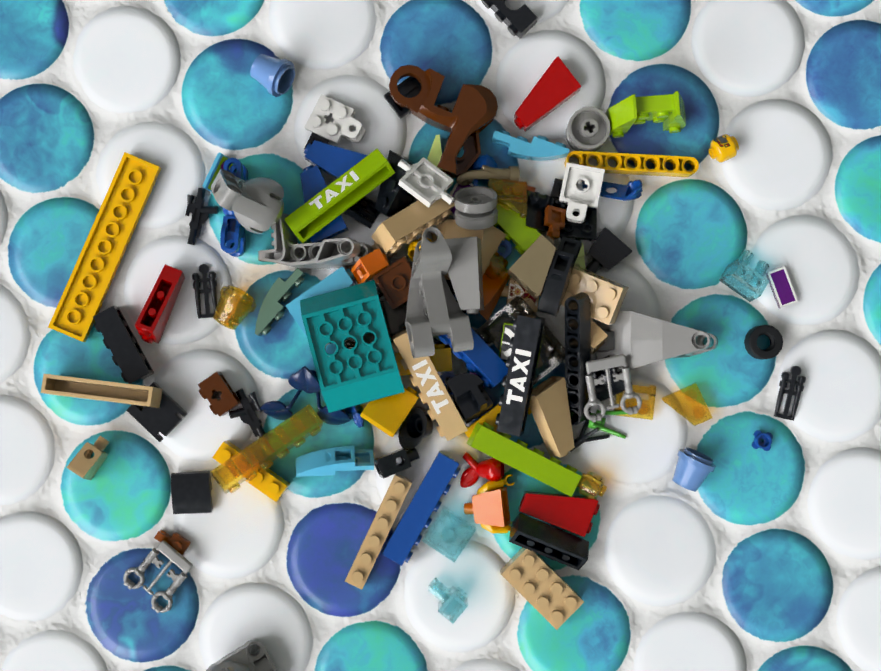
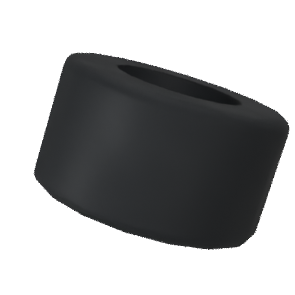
[744,325,783,360]

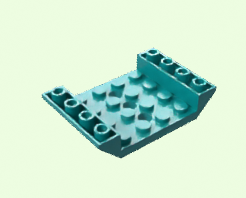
[300,280,405,413]

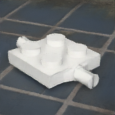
[398,157,455,208]

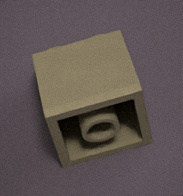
[507,234,556,299]

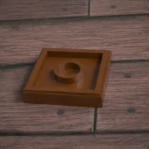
[372,256,412,310]

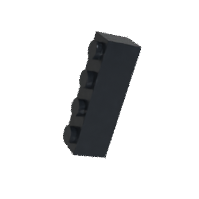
[93,306,154,384]
[509,513,589,570]

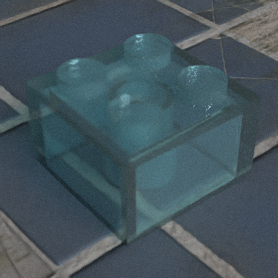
[422,506,476,563]

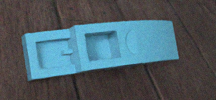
[492,130,570,161]
[296,446,374,477]

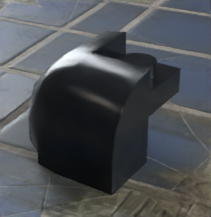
[446,373,493,424]

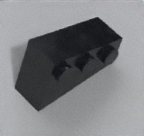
[375,150,415,217]

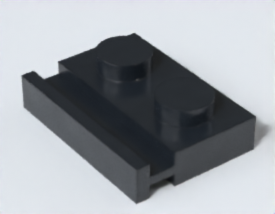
[384,76,421,119]
[343,196,381,228]

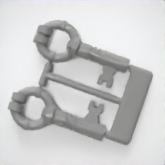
[583,354,642,423]
[123,540,193,613]

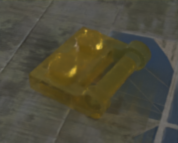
[614,385,656,420]

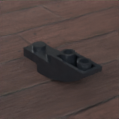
[538,237,582,316]

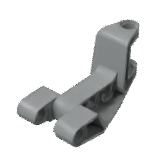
[258,213,374,269]
[405,227,474,358]
[596,311,718,370]

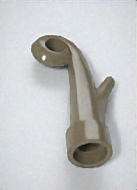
[456,165,520,186]

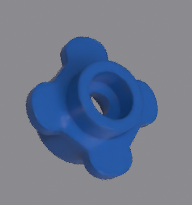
[752,430,773,451]

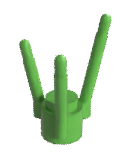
[588,410,628,439]

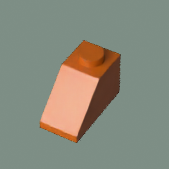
[350,248,389,284]

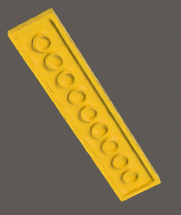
[48,152,161,342]

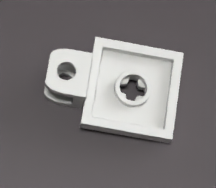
[304,94,366,145]
[559,162,605,224]

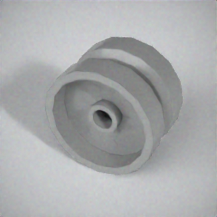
[565,107,611,152]
[454,186,498,230]

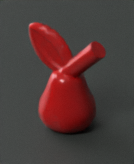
[460,452,504,488]

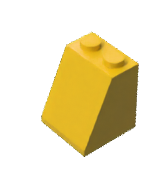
[360,386,419,437]

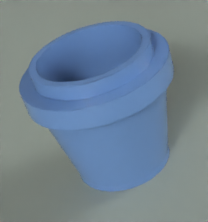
[250,54,295,97]
[672,447,716,492]

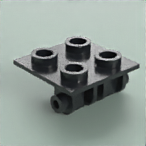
[526,190,565,232]
[559,205,597,241]

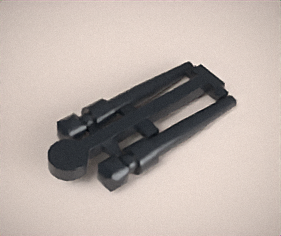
[192,264,218,319]
[774,366,806,421]

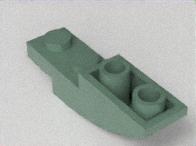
[255,268,306,336]

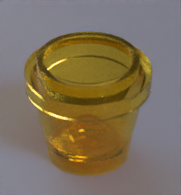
[213,285,257,330]

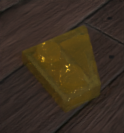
[488,178,527,218]
[662,382,713,426]

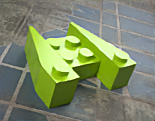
[605,91,686,138]

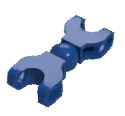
[220,158,248,257]

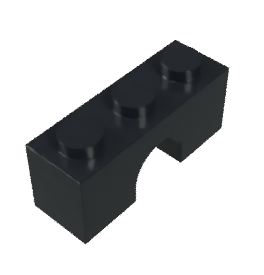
[481,0,538,39]

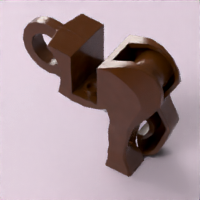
[389,65,498,179]

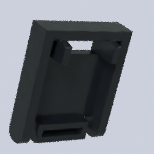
[126,382,188,442]

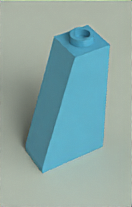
[285,266,355,337]

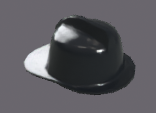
[398,407,433,450]

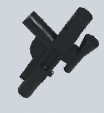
[185,188,218,245]
[229,388,268,443]

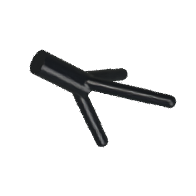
[570,419,610,452]

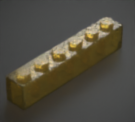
[211,404,323,494]

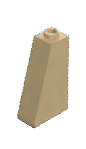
[529,376,575,458]

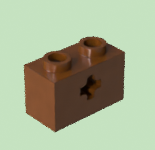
[198,372,241,417]

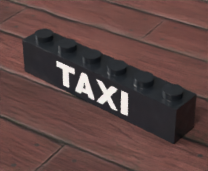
[495,313,546,437]

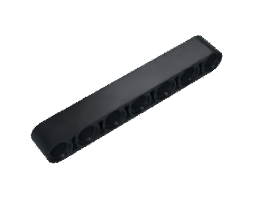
[564,292,591,425]

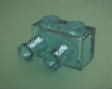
[719,250,769,302]
[428,577,468,624]

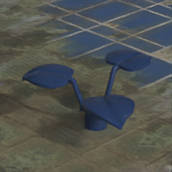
[260,366,351,425]

